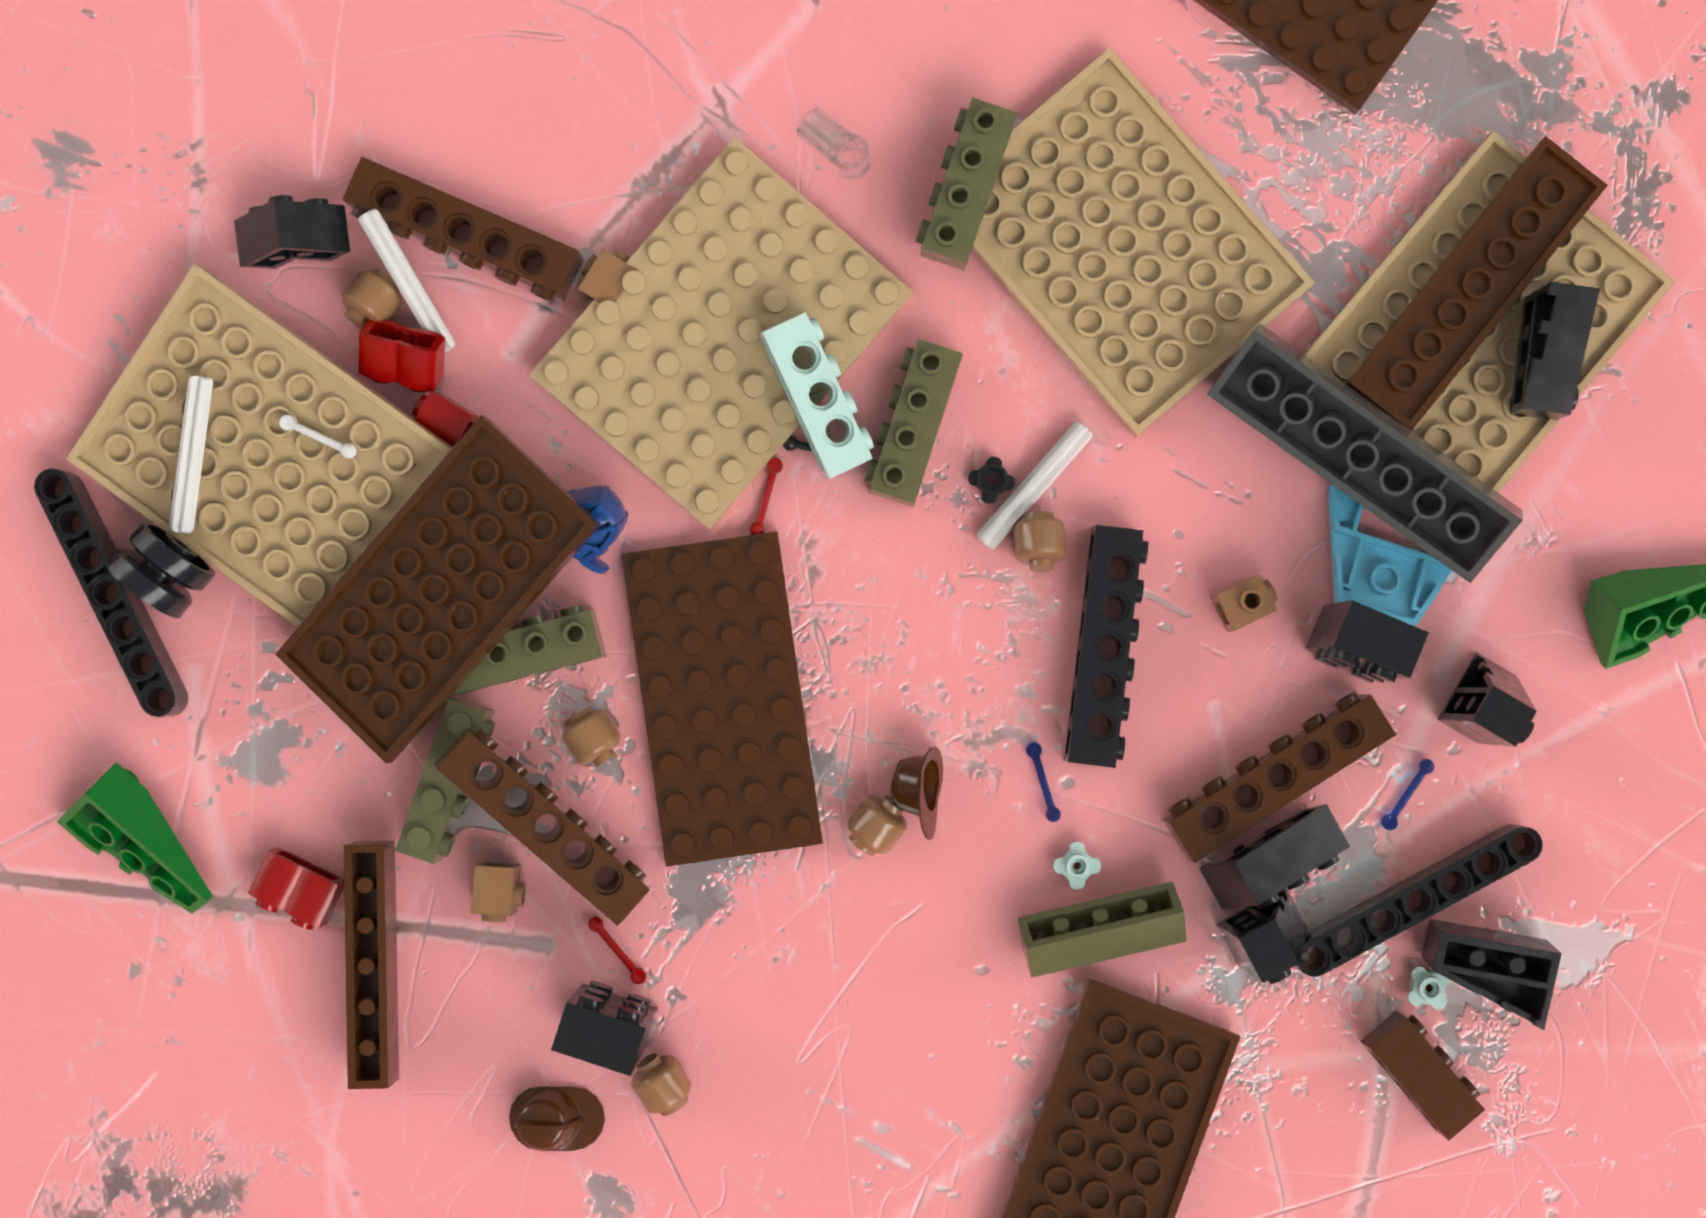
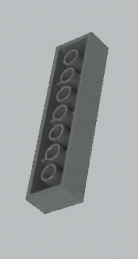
[1207,324,1523,583]

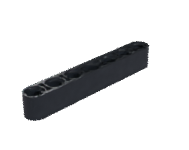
[34,468,189,717]
[1294,824,1543,977]

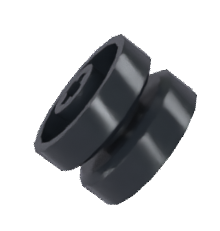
[106,520,215,619]

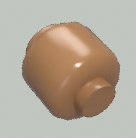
[342,269,401,329]
[1014,511,1066,572]
[562,706,621,768]
[848,795,907,856]
[631,1053,691,1116]

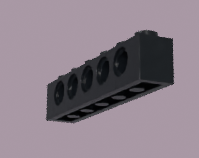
[1064,525,1149,768]

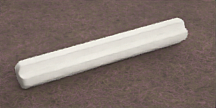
[359,209,455,352]
[169,375,213,533]
[977,422,1093,549]

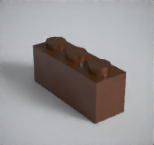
[1360,1011,1485,1141]

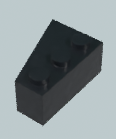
[1510,282,1600,420]
[1437,652,1537,747]
[1199,804,1350,910]
[1216,888,1308,984]
[1422,919,1562,1030]

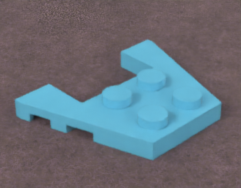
[1328,484,1452,626]

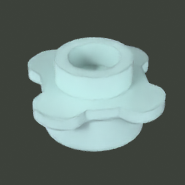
[1053,842,1101,890]
[1407,966,1450,1010]

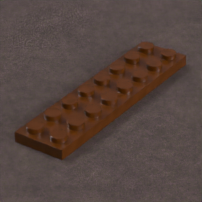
[1345,136,1608,431]

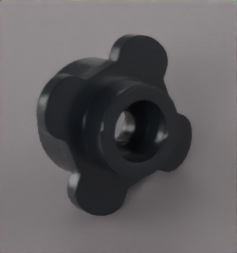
[968,457,1015,504]

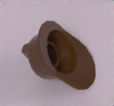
[890,747,943,840]
[509,1087,605,1151]

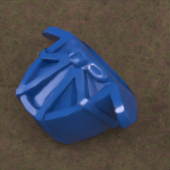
[567,485,629,574]

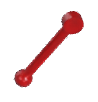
[749,458,783,535]
[588,916,647,984]

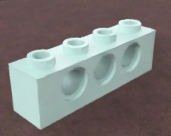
[759,312,874,479]

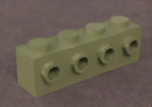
[916,97,1018,271]
[864,339,963,507]
[451,605,607,696]
[395,698,495,864]
[1018,881,1186,978]

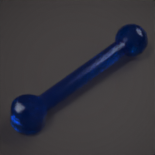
[1026,742,1061,822]
[1380,759,1435,830]

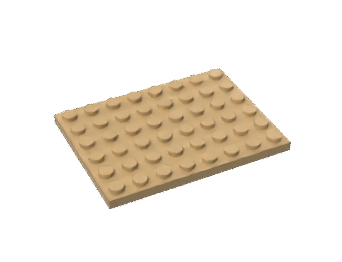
[972,47,1315,438]
[1304,131,1675,493]
[529,137,913,530]
[66,263,453,628]

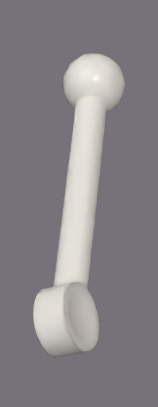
[279,415,357,459]

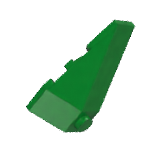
[1584,564,1706,669]
[57,763,212,914]

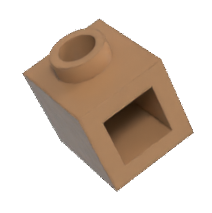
[578,249,636,303]
[1210,575,1278,632]
[471,862,526,922]

